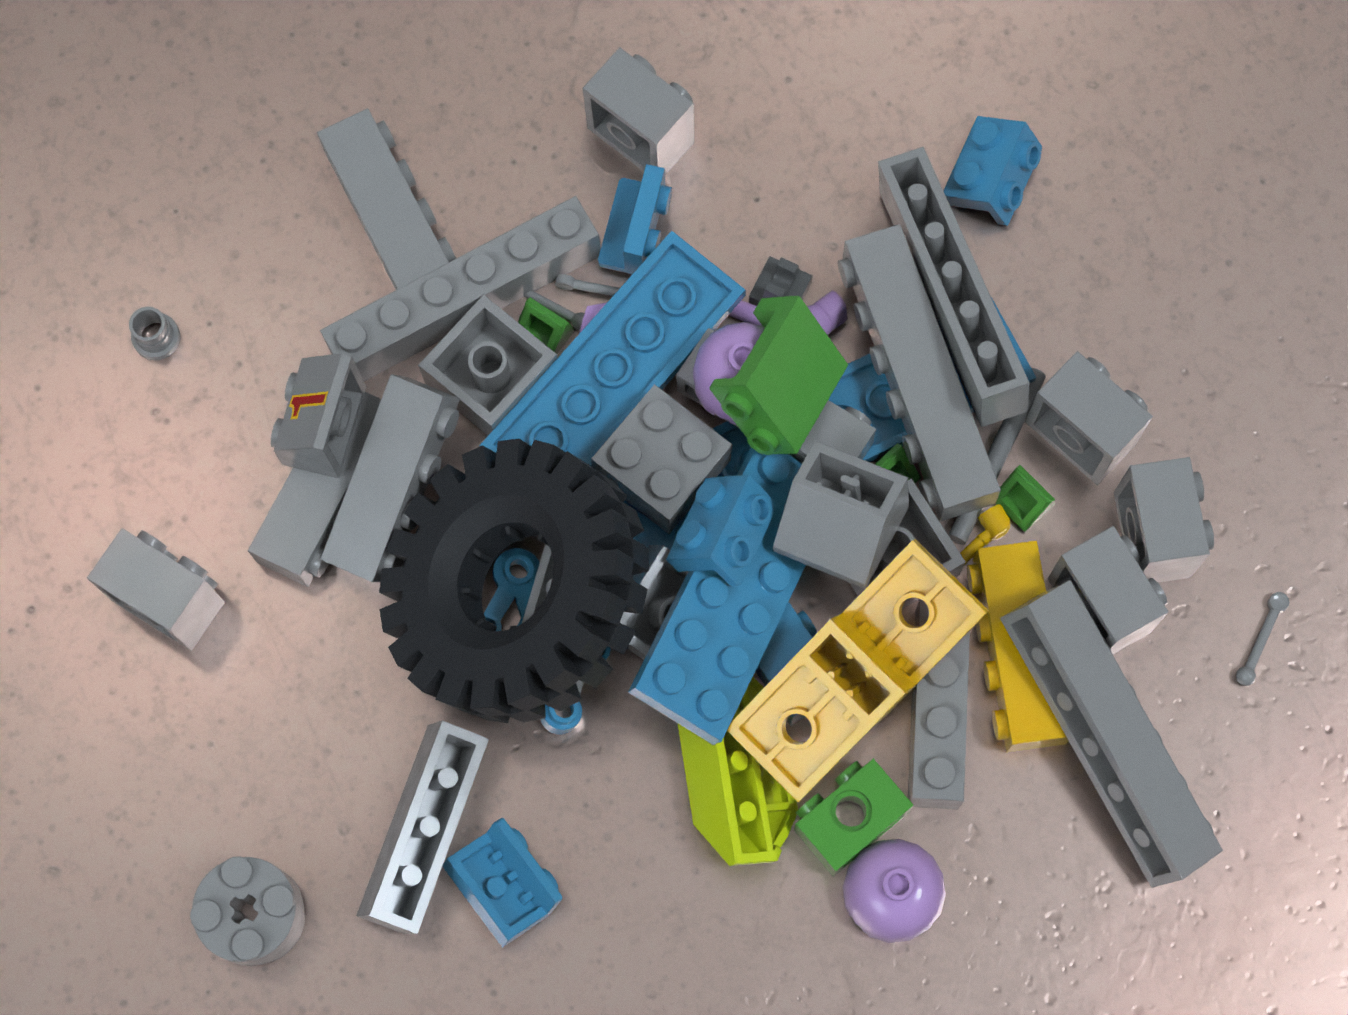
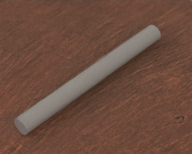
[948,368,1046,545]

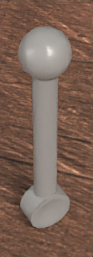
[555,274,620,296]
[524,291,585,331]
[1236,592,1290,686]

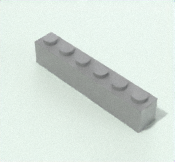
[878,147,1030,427]
[320,196,601,381]
[838,224,1001,522]
[1000,580,1223,888]

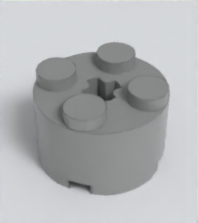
[190,857,305,966]

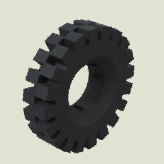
[379,439,649,723]

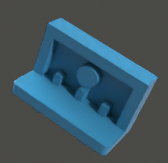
[943,116,1042,226]
[598,164,672,274]
[666,474,777,586]
[442,818,563,948]

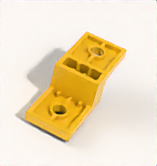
[727,539,989,802]

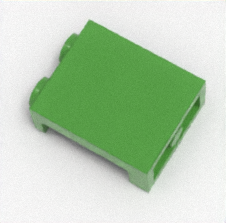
[709,296,848,455]

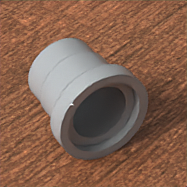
[129,307,180,360]

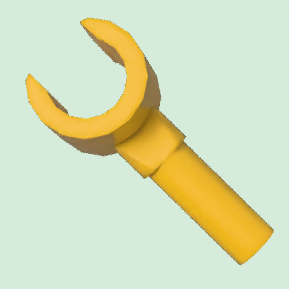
[960,504,1010,564]

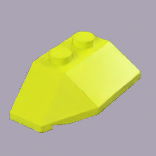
[678,677,798,866]

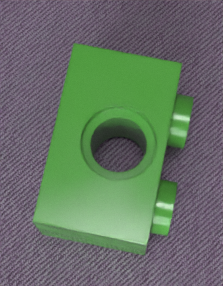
[794,758,914,877]

